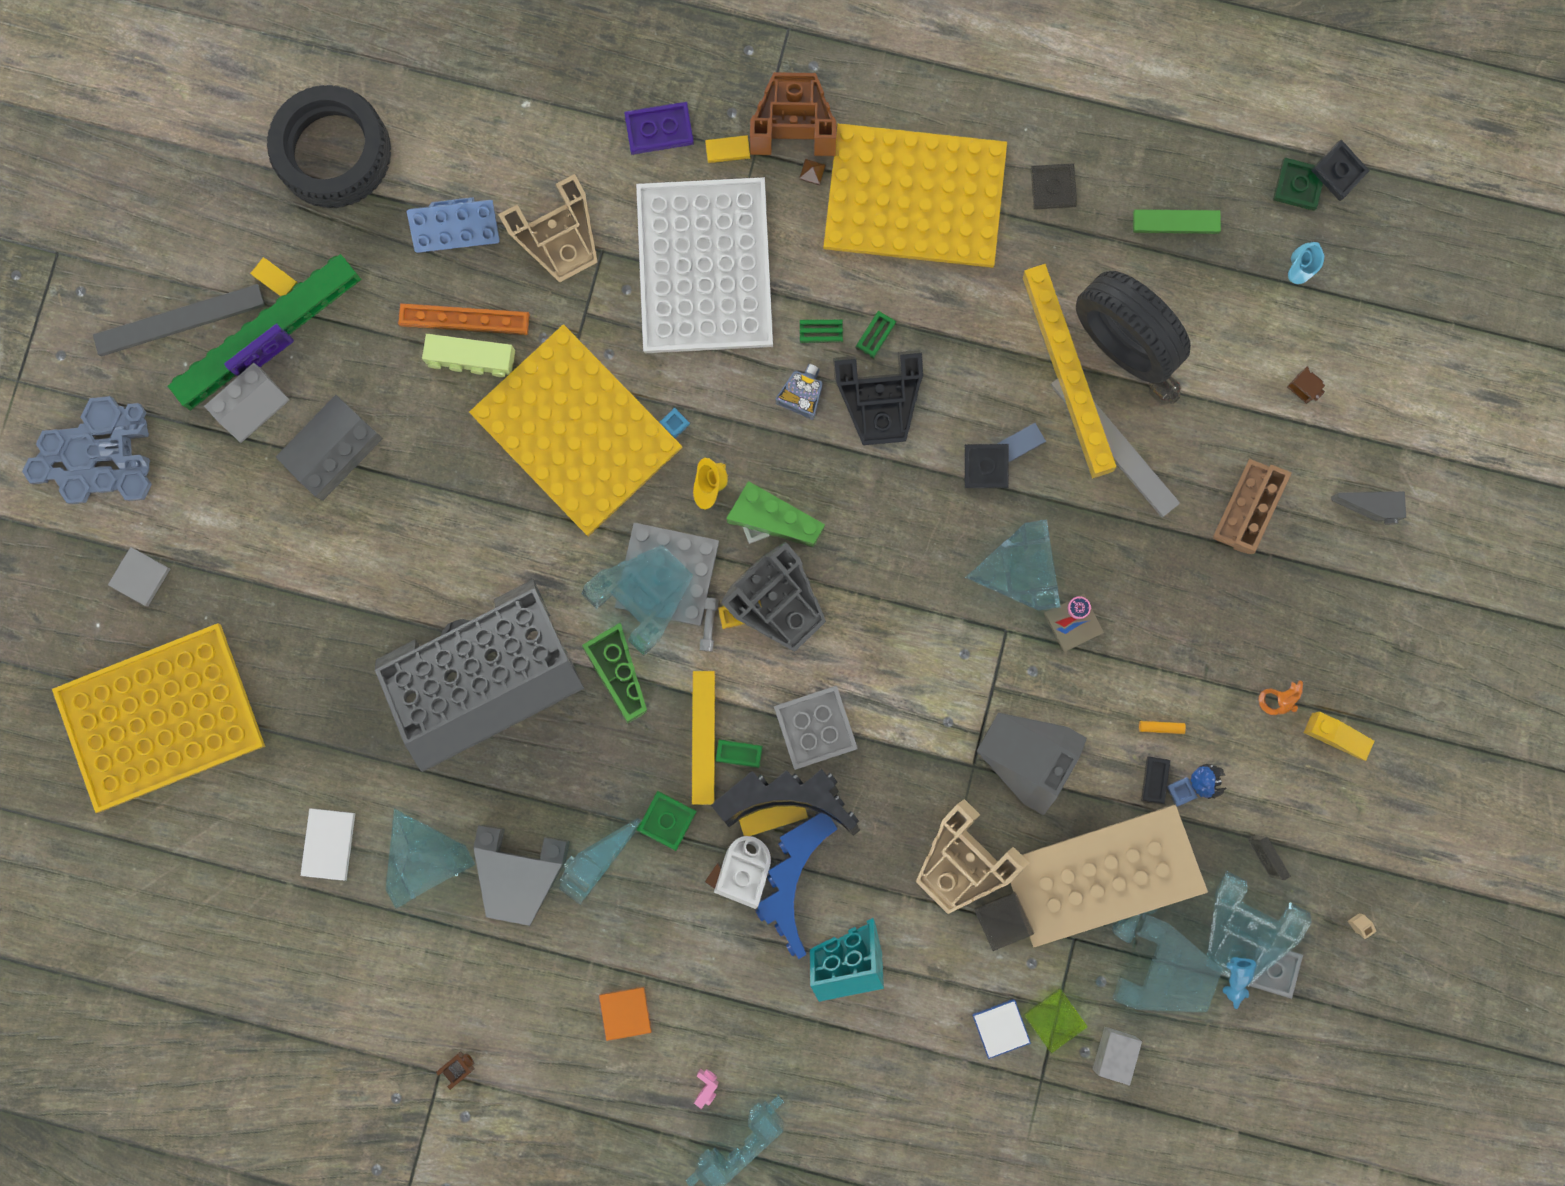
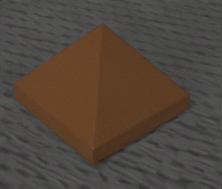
[799,159,826,185]

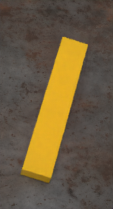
[692,671,715,805]

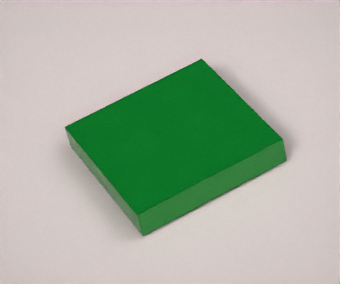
[637,791,697,851]

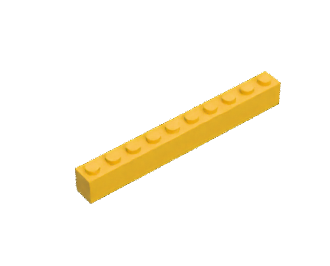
[1023,264,1116,479]

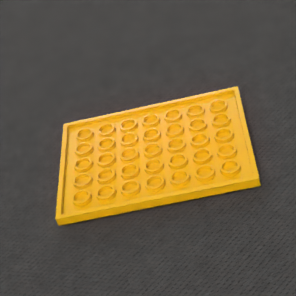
[823,123,1007,268]
[469,324,683,537]
[52,623,265,813]

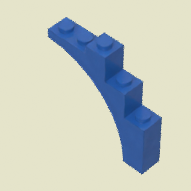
[755,813,837,959]

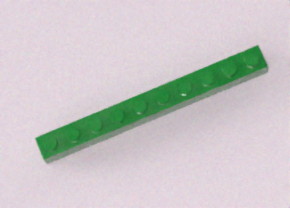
[167,254,362,411]

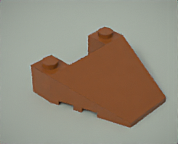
[750,72,836,156]

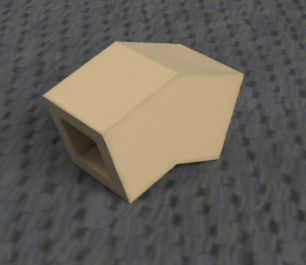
[1348,913,1376,939]

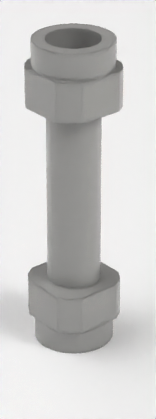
[700,598,719,652]

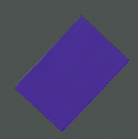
[624,102,694,155]
[224,323,294,376]

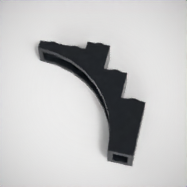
[711,769,860,836]

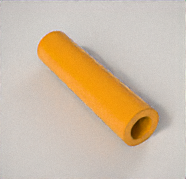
[1139,721,1186,734]

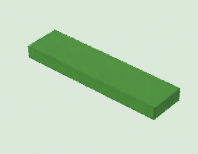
[1133,209,1221,234]

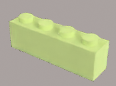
[422,334,515,377]

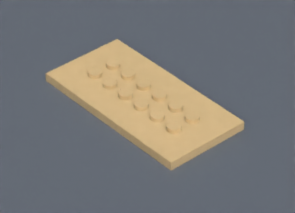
[1010,804,1208,948]

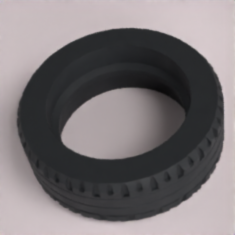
[267,85,391,208]
[1076,271,1191,383]

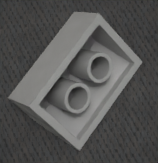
[204,363,290,443]

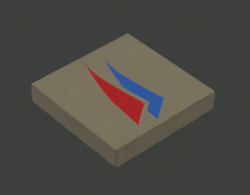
[1044,594,1104,652]

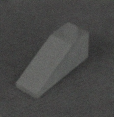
[1331,491,1406,525]

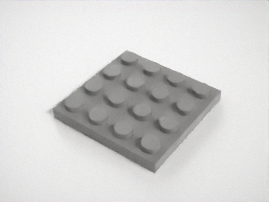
[615,523,719,626]

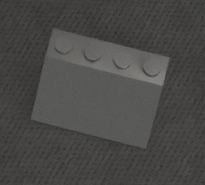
[276,395,383,501]

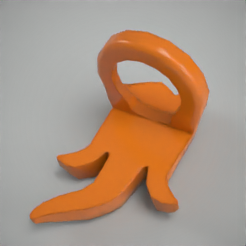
[1258,680,1303,715]

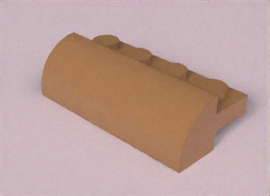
[1213,459,1292,554]

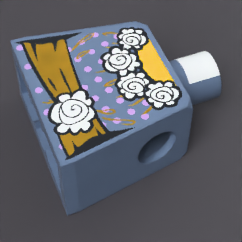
[776,364,823,420]

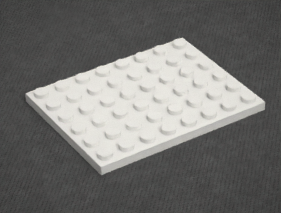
[636,177,773,353]

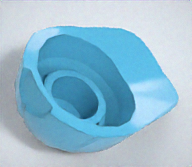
[1288,242,1324,284]

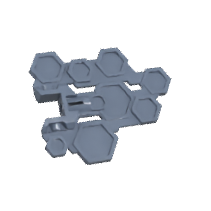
[22,396,152,504]

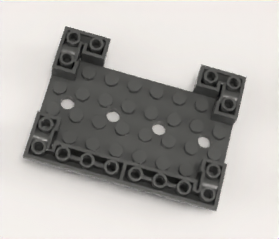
[375,579,584,772]

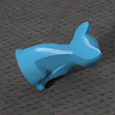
[1223,957,1257,1009]

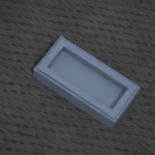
[997,423,1046,462]

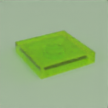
[1024,988,1088,1054]

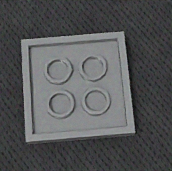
[774,686,858,770]

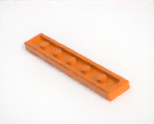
[398,303,530,335]

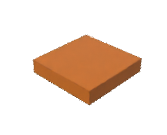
[599,987,652,1041]

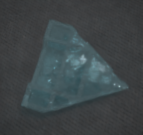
[966,520,1061,611]
[386,809,475,909]

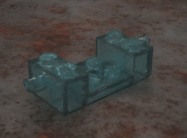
[686,1095,784,1186]

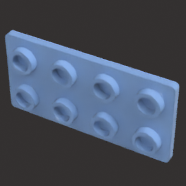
[407,197,500,253]

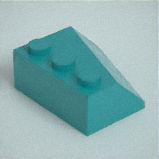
[810,918,884,1002]

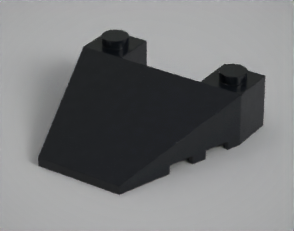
[833,350,923,445]

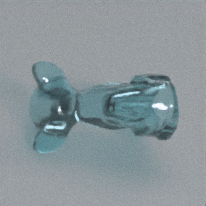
[1112,908,1158,943]

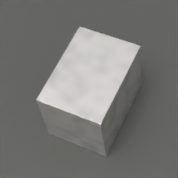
[1093,1027,1142,1085]

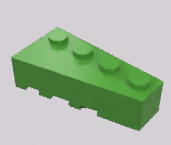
[726,481,825,547]
[582,623,647,724]

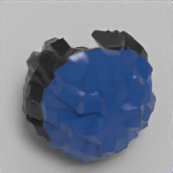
[1191,764,1227,799]

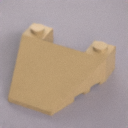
[498,174,597,282]
[916,799,1029,914]

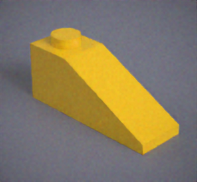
[1303,712,1374,761]

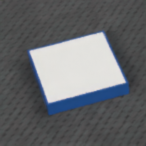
[972,999,1031,1059]

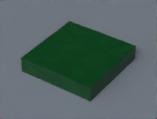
[1273,158,1323,211]

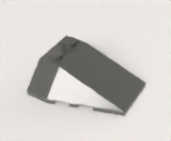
[721,542,826,652]

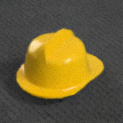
[693,458,728,510]

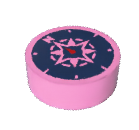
[1067,597,1091,619]

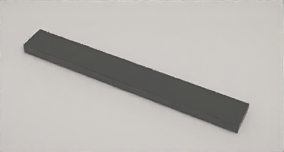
[93,284,266,357]

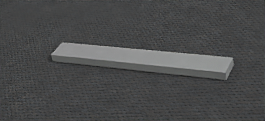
[1050,378,1180,517]

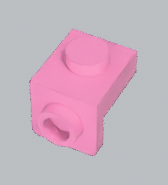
[694,1069,719,1109]

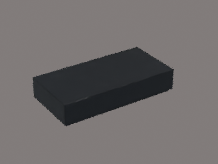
[1141,756,1171,804]

